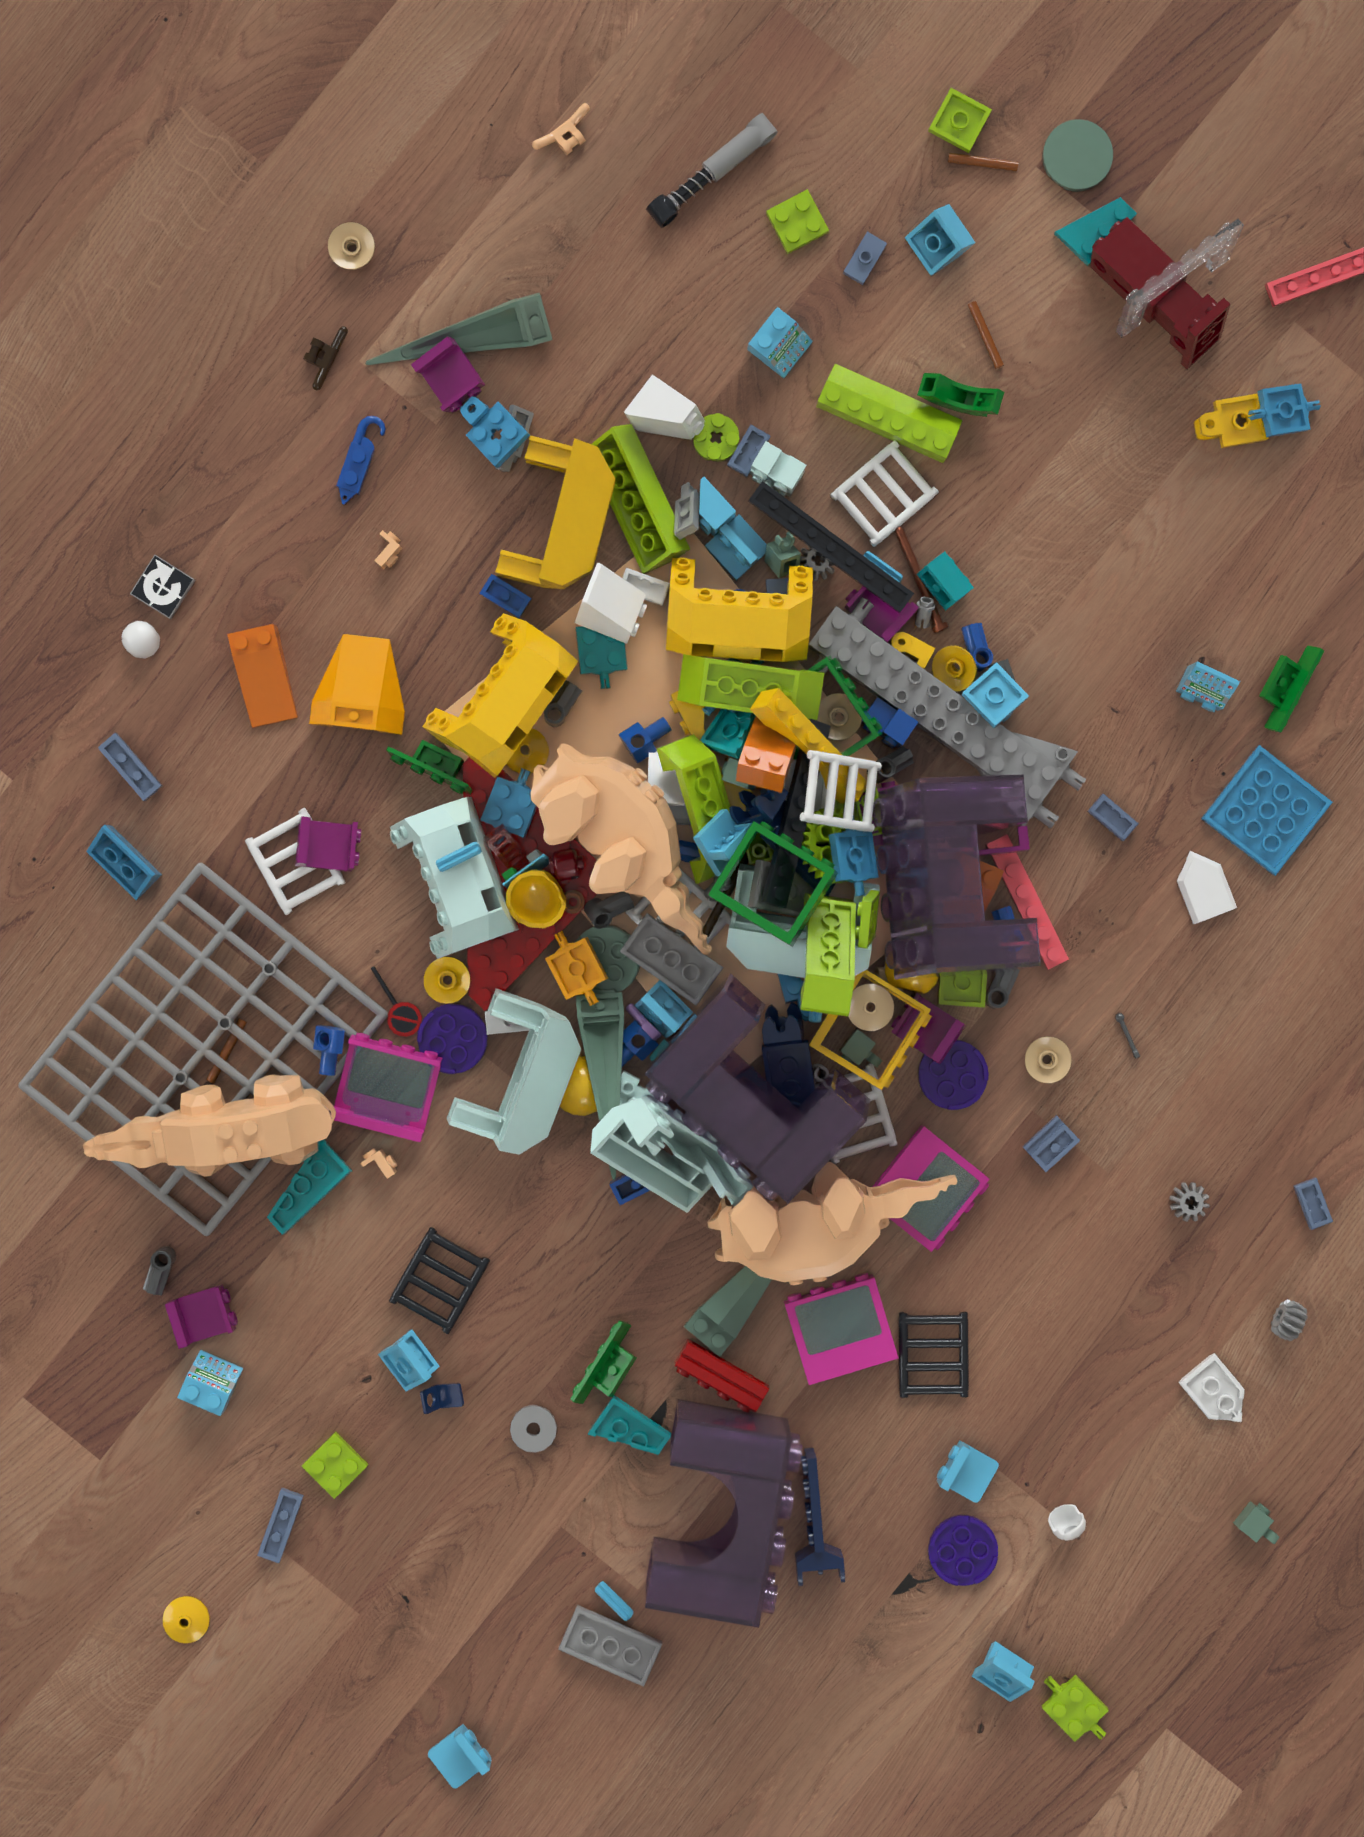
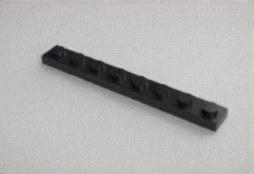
[748,481,914,613]
[761,719,831,908]

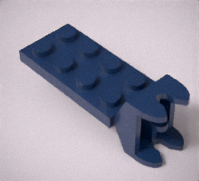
[729,788,836,896]
[762,1002,821,1136]
[795,1448,845,1586]

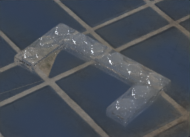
[1116,219,1244,338]

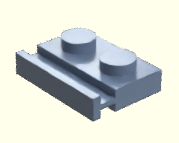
[1022,1115,1080,1172]

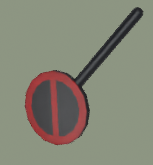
[371,966,422,1036]

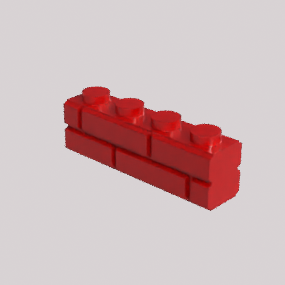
[674,1339,770,1413]

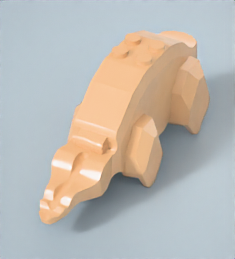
[531,744,712,955]
[83,1074,336,1177]
[707,1162,957,1285]

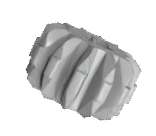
[800,546,835,581]
[1169,1182,1210,1222]
[1271,1299,1308,1341]

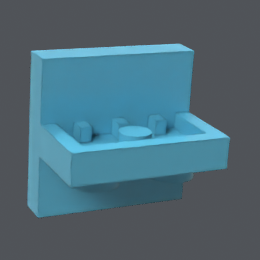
[705,514,766,581]
[962,662,1029,728]
[693,809,752,876]
[634,980,694,1038]
[378,1329,440,1391]
[972,1641,1035,1702]

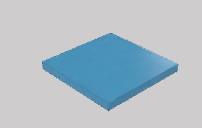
[1201,745,1333,876]

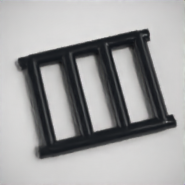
[389,1227,490,1334]
[899,1311,969,1398]

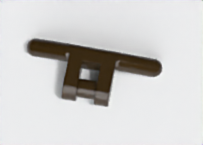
[303,326,348,391]

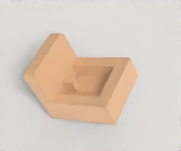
[374,530,402,569]
[360,1148,398,1179]

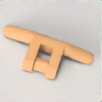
[532,103,590,155]

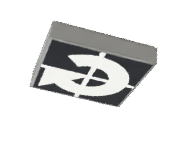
[130,555,196,619]

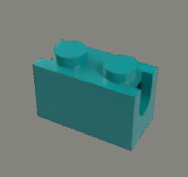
[916,551,974,611]

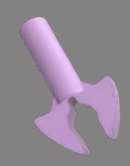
[626,1003,662,1040]

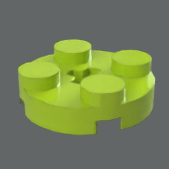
[693,413,739,462]

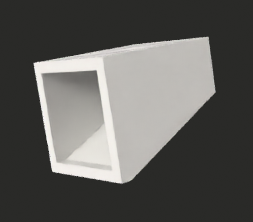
[624,375,705,440]
[575,563,647,644]
[648,751,691,825]

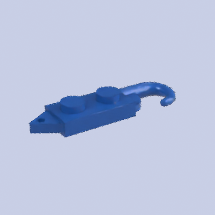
[336,416,386,505]

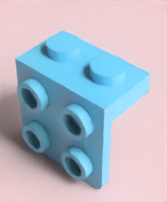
[937,1440,999,1503]
[428,1724,492,1789]

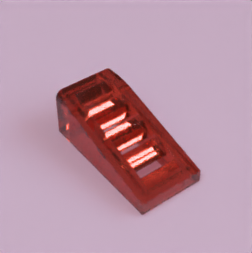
[484,823,529,870]

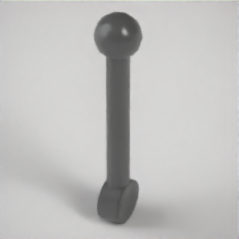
[1115,1013,1140,1059]

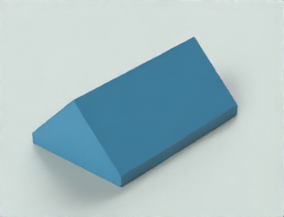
[86,825,162,900]

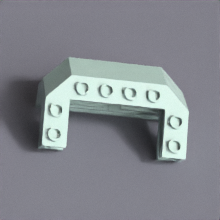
[390,797,519,959]
[726,863,880,978]
[446,988,581,1155]
[591,1095,754,1213]

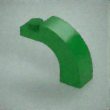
[917,373,1005,417]

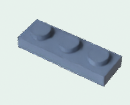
[98,733,163,801]
[257,1488,304,1563]

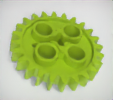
[801,807,857,884]

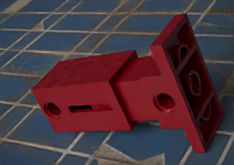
[1090,217,1230,370]

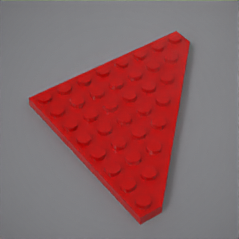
[463,757,597,1011]

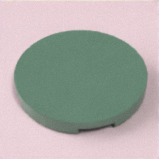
[1042,119,1113,192]
[575,925,640,994]

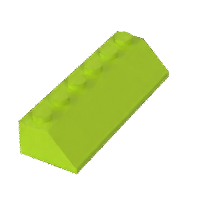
[816,364,962,463]
[592,424,690,574]

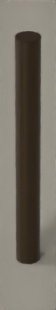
[703,852,749,938]

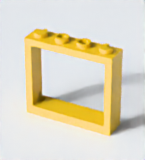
[809,970,932,1090]

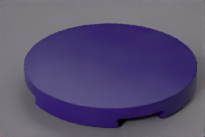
[417,1004,488,1074]
[918,1040,989,1110]
[928,1515,998,1586]

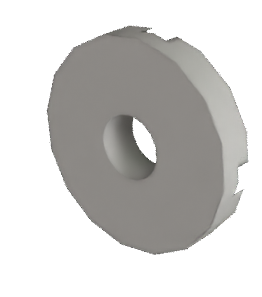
[510,1405,557,1453]

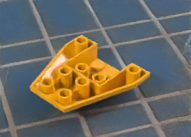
[309,634,405,735]

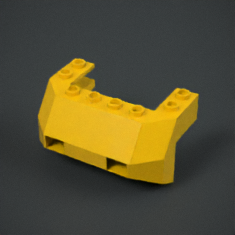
[495,435,616,589]
[666,557,813,662]
[422,613,578,778]

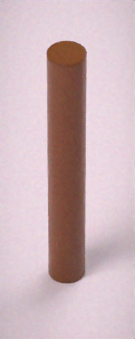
[948,153,1019,171]
[968,301,1004,369]
[206,1018,247,1084]

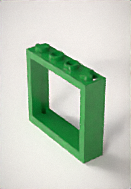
[793,656,882,760]
[708,821,838,947]

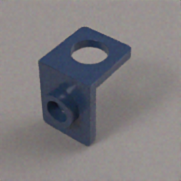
[420,1383,464,1414]

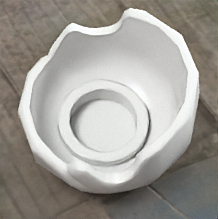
[121,621,160,659]
[1048,1504,1086,1541]

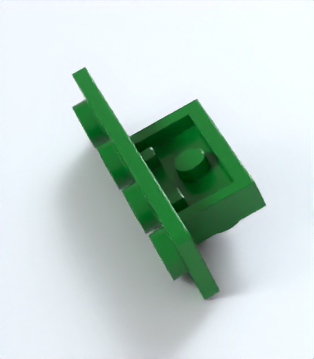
[1259,646,1324,733]
[386,740,473,795]
[570,1321,637,1404]

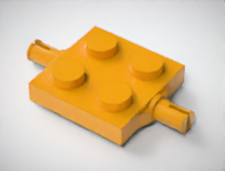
[545,931,608,1006]

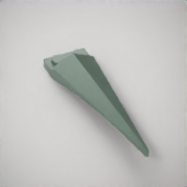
[365,293,553,365]
[576,992,624,1181]
[683,1266,772,1357]

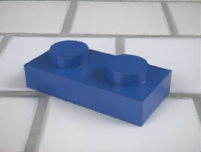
[479,574,532,619]

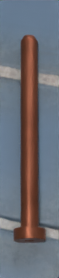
[895,527,949,634]

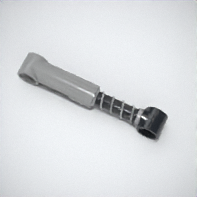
[646,113,778,228]

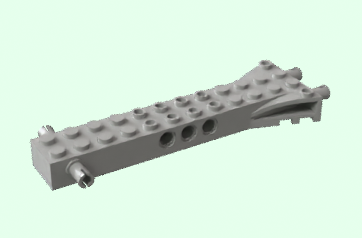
[808,597,1086,829]

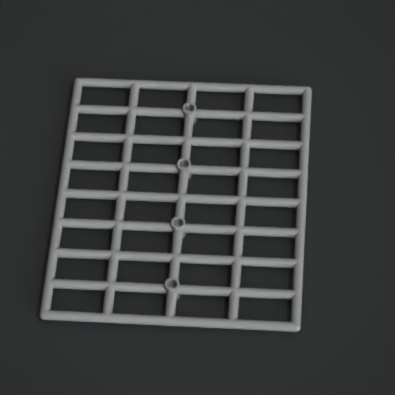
[18,863,388,1236]

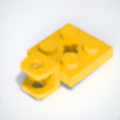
[1194,394,1269,448]

